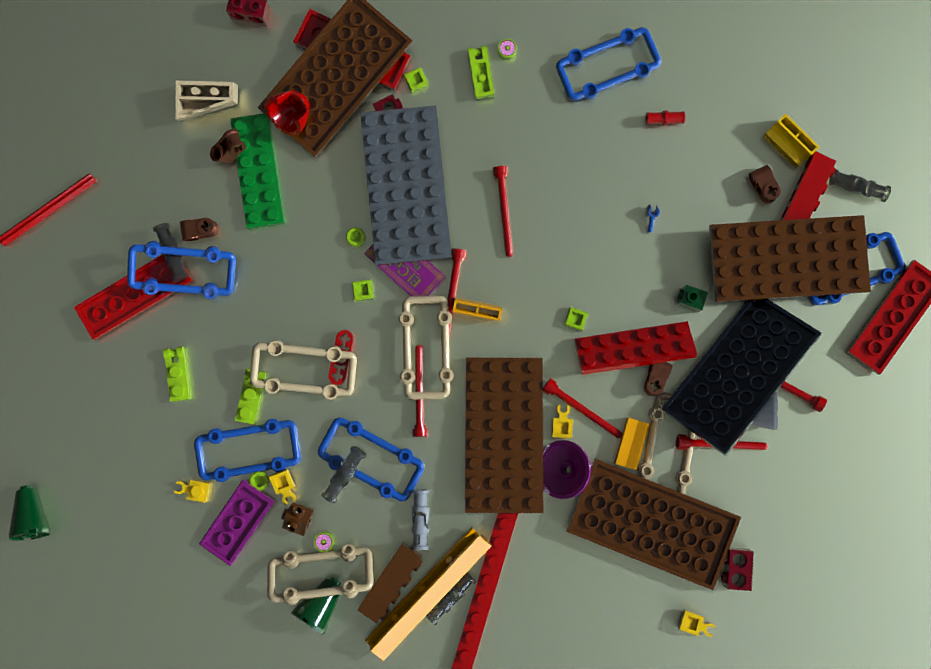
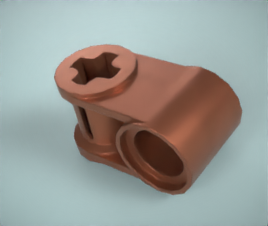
[210,129,246,164]
[748,165,781,204]
[180,218,219,242]
[644,362,673,396]

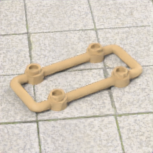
[398,296,454,400]
[250,339,357,400]
[638,392,696,494]
[267,544,373,606]

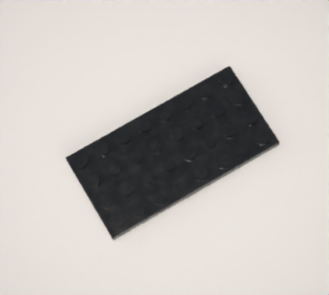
[662,299,822,456]

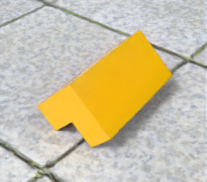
[763,113,820,169]

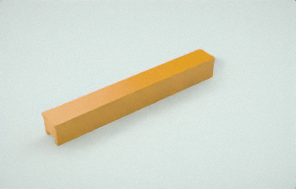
[365,527,492,661]

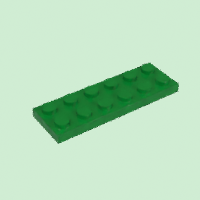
[230,113,285,230]

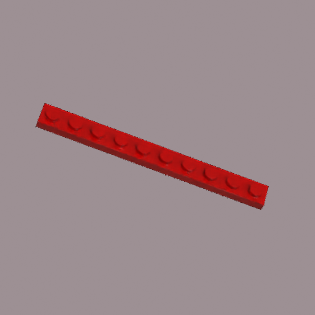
[451,513,518,669]

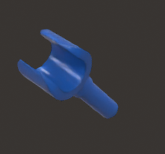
[647,204,660,232]

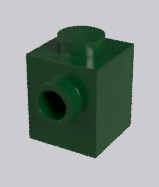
[676,285,708,312]

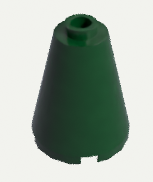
[9,485,51,541]
[291,577,341,635]

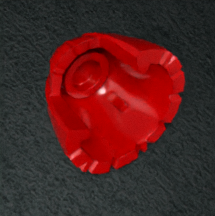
[264,91,310,136]

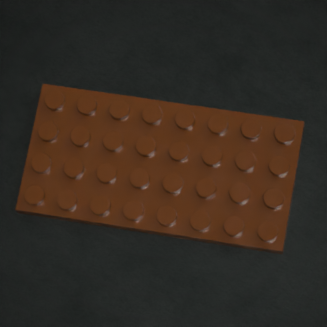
[257,0,413,158]
[709,215,871,302]
[465,357,544,513]
[566,458,741,590]

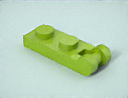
[468,45,494,99]
[163,346,191,402]
[235,368,266,425]

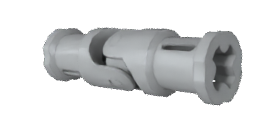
[411,490,430,550]

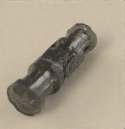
[829,169,891,202]
[153,223,189,283]
[321,446,367,503]
[426,572,476,625]

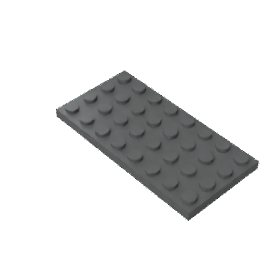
[360,105,452,265]

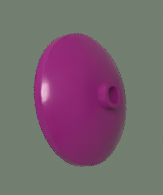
[543,440,591,499]

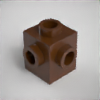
[281,502,314,536]

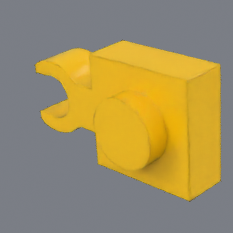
[552,405,573,438]
[269,468,296,505]
[174,480,211,503]
[678,609,716,637]

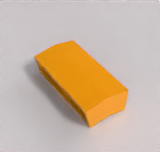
[453,298,502,321]
[614,418,650,470]

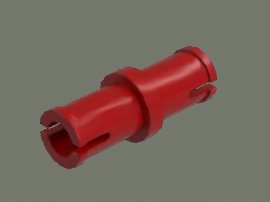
[645,110,685,126]

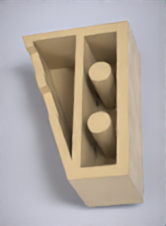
[176,81,238,122]

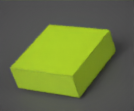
[403,67,428,93]
[352,279,374,301]
[564,307,588,331]

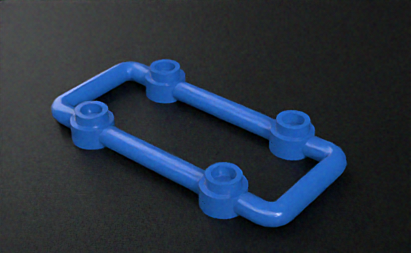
[556,27,661,101]
[808,232,906,305]
[127,241,236,299]
[317,417,424,502]
[194,419,301,482]

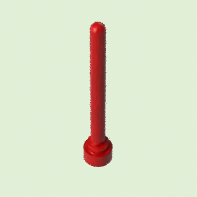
[493,166,513,257]
[447,248,467,335]
[412,345,428,437]
[543,378,623,438]
[780,382,827,413]
[676,434,768,450]

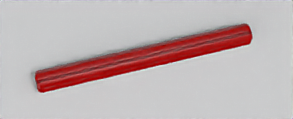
[0,173,96,246]

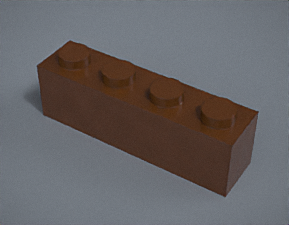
[357,542,422,624]

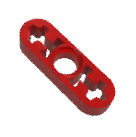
[328,330,354,385]

